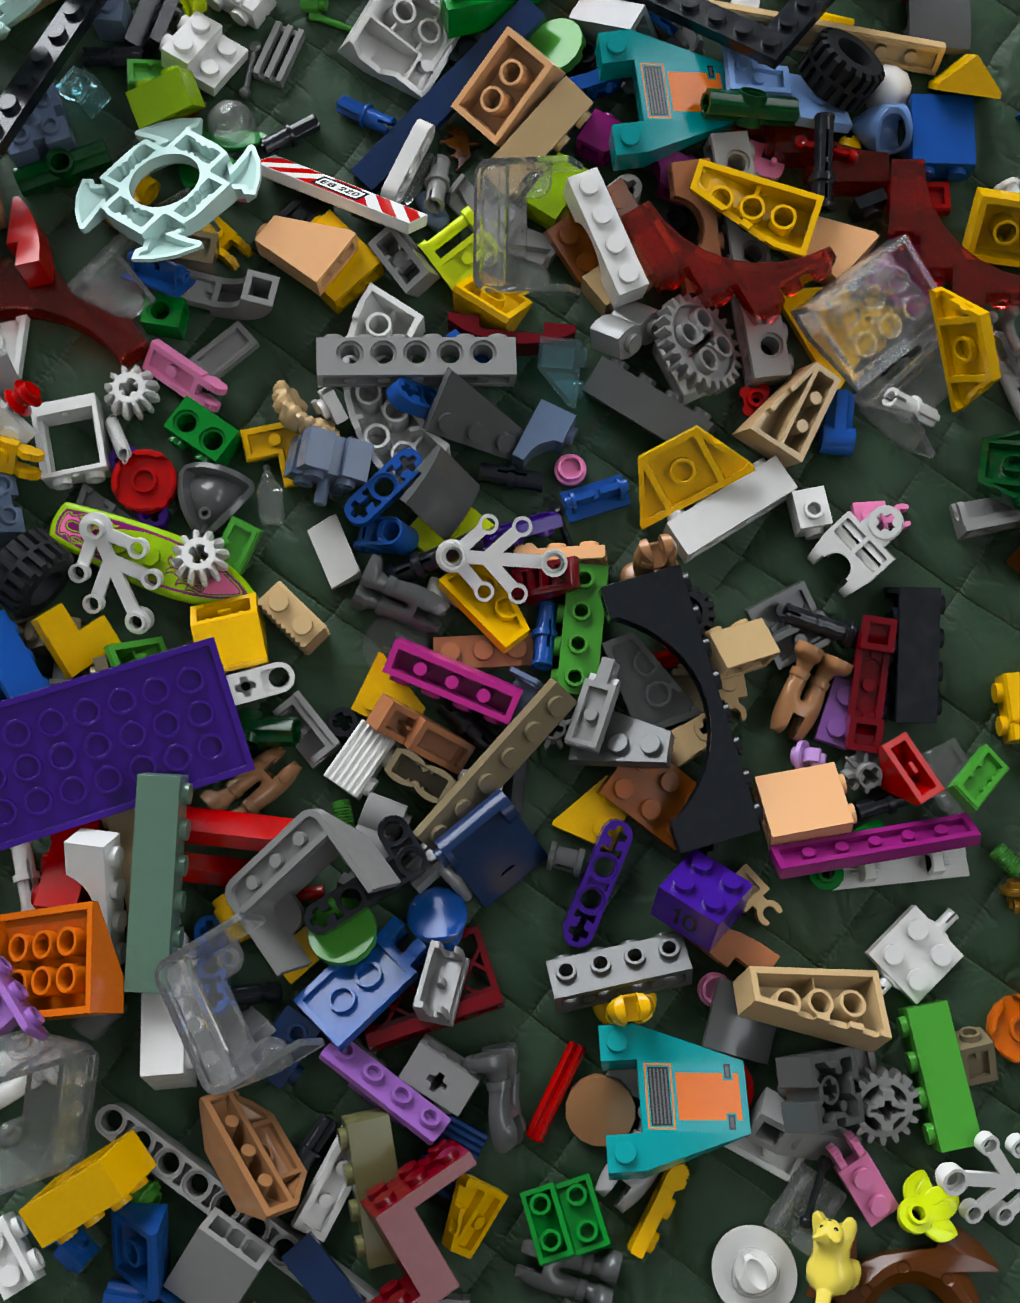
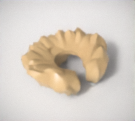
[272,380,340,436]

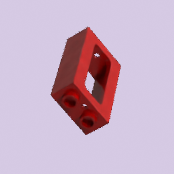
[182,806,294,886]

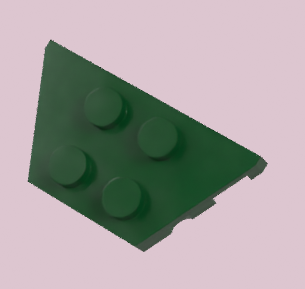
[976,430,1020,511]

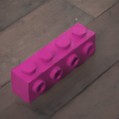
[382,637,524,726]

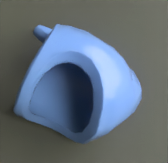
[851,103,913,155]

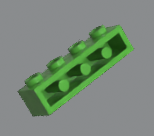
[550,563,609,700]

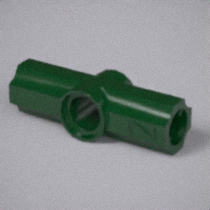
[700,87,800,129]
[13,138,113,197]
[237,708,302,752]

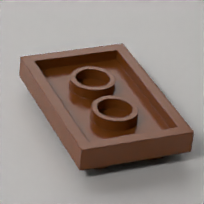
[543,178,652,286]
[596,763,696,854]

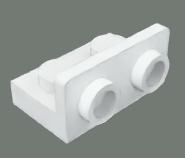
[0,1211,46,1301]

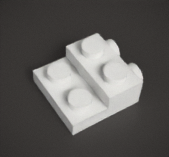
[159,10,248,97]

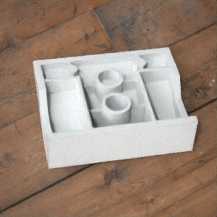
[338,0,460,100]

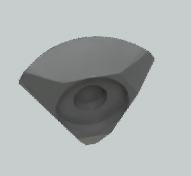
[177,462,255,538]

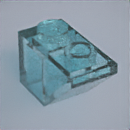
[537,336,587,408]

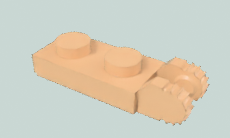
[513,541,608,566]

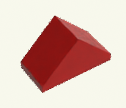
[878,732,945,806]

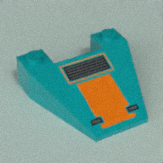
[595,29,733,171]
[598,1023,751,1181]

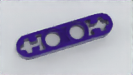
[562,818,633,948]

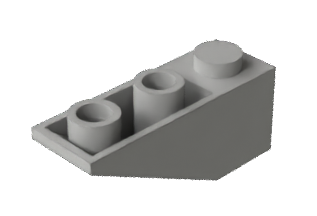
[745,1087,862,1163]

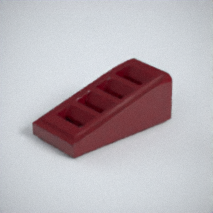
[511,556,580,606]

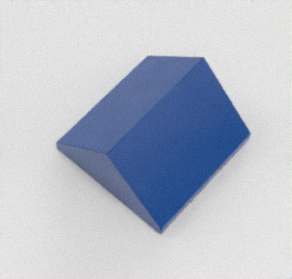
[111,1203,170,1302]

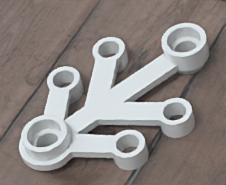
[68,512,164,634]
[436,514,568,604]
[935,1131,1020,1226]

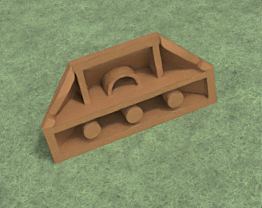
[198,1089,307,1221]

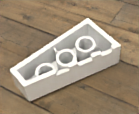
[140,932,197,1090]

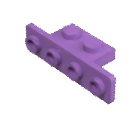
[0,955,48,1041]
[319,1042,451,1145]

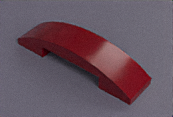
[447,312,576,356]
[845,615,898,754]

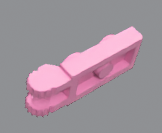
[142,338,228,413]
[825,1130,899,1227]

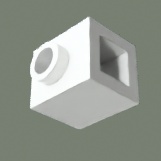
[786,485,833,540]

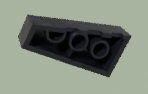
[884,587,946,723]

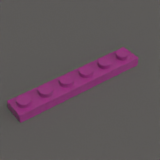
[769,813,981,879]

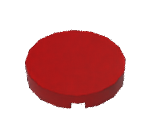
[111,449,178,515]

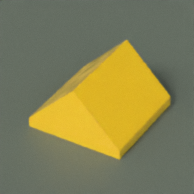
[927,54,1002,99]
[453,270,533,331]

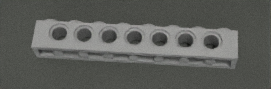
[703,130,794,388]

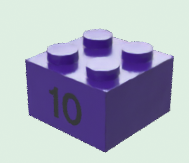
[650,849,754,952]

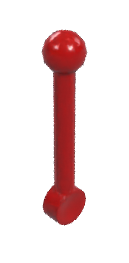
[794,135,859,162]

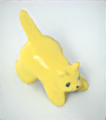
[806,1210,861,1303]

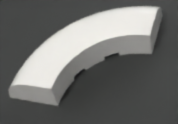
[343,282,451,493]

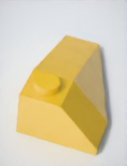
[689,159,825,259]

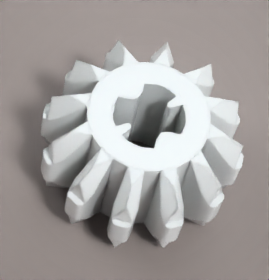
[104,364,160,421]
[171,529,230,587]

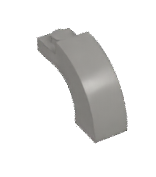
[181,268,280,320]

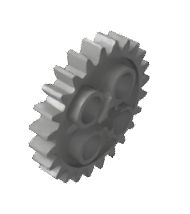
[654,293,742,396]

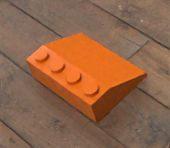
[0,901,124,1021]

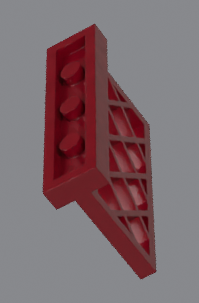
[365,925,505,1052]

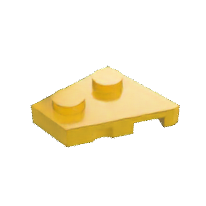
[351,652,426,718]
[551,775,626,852]
[441,1172,508,1260]

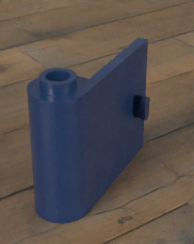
[432,788,548,909]

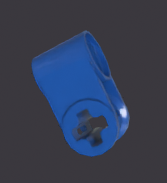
[353,514,419,555]

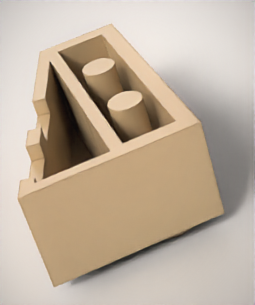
[732,362,842,468]

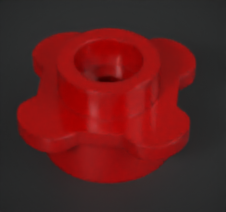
[739,384,770,417]

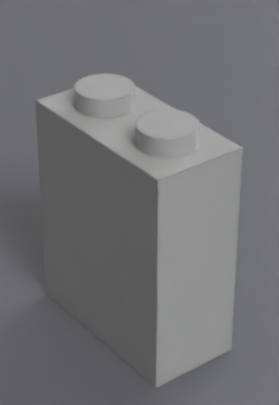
[163,1206,274,1303]

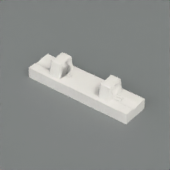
[829,847,970,891]

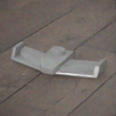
[445,173,557,269]

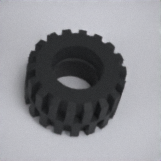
[798,27,885,112]
[0,528,75,619]

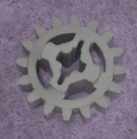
[851,1065,921,1146]

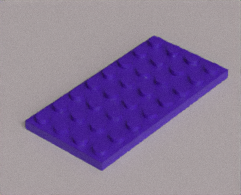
[0,637,255,851]

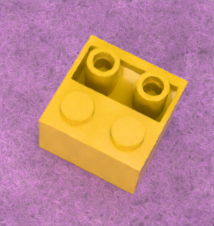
[190,592,269,673]

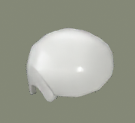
[865,64,912,109]

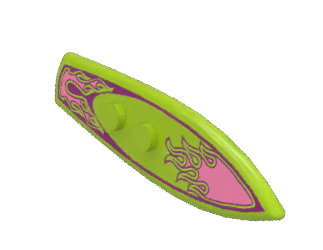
[49,502,259,605]

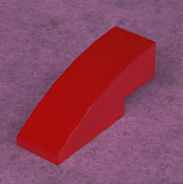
[6,196,54,288]

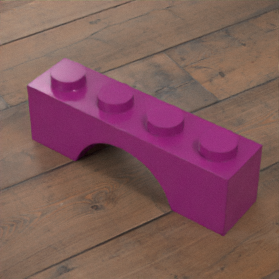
[575,108,696,208]

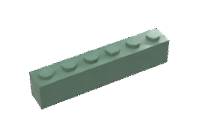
[124,773,193,994]

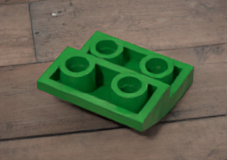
[519,1173,612,1267]

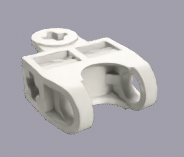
[807,505,904,598]
[226,662,295,706]

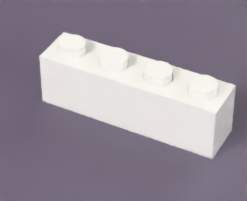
[663,455,798,564]

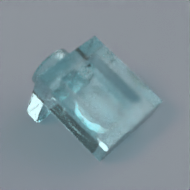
[56,66,111,119]

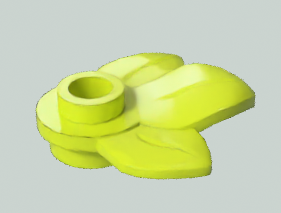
[897,1170,960,1243]

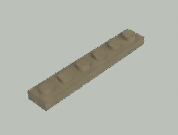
[413,678,578,851]

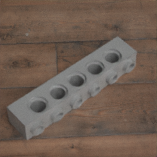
[316,333,517,387]

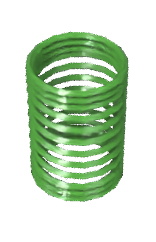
[331,799,356,828]
[989,843,1020,878]

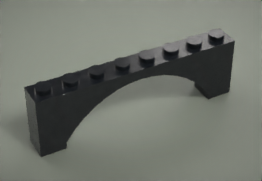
[598,564,763,853]

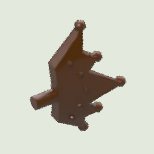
[440,122,479,173]

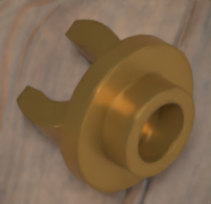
[999,878,1020,914]

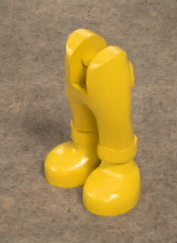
[592,992,657,1026]

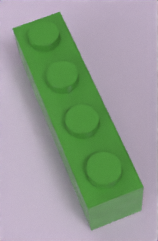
[896,1000,980,1153]

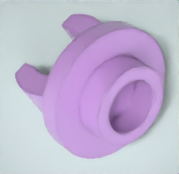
[790,740,827,769]

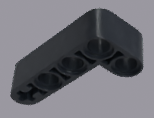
[304,815,428,935]

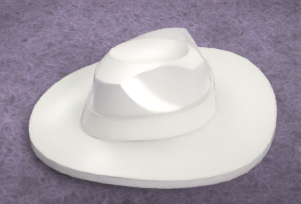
[711,1225,797,1303]

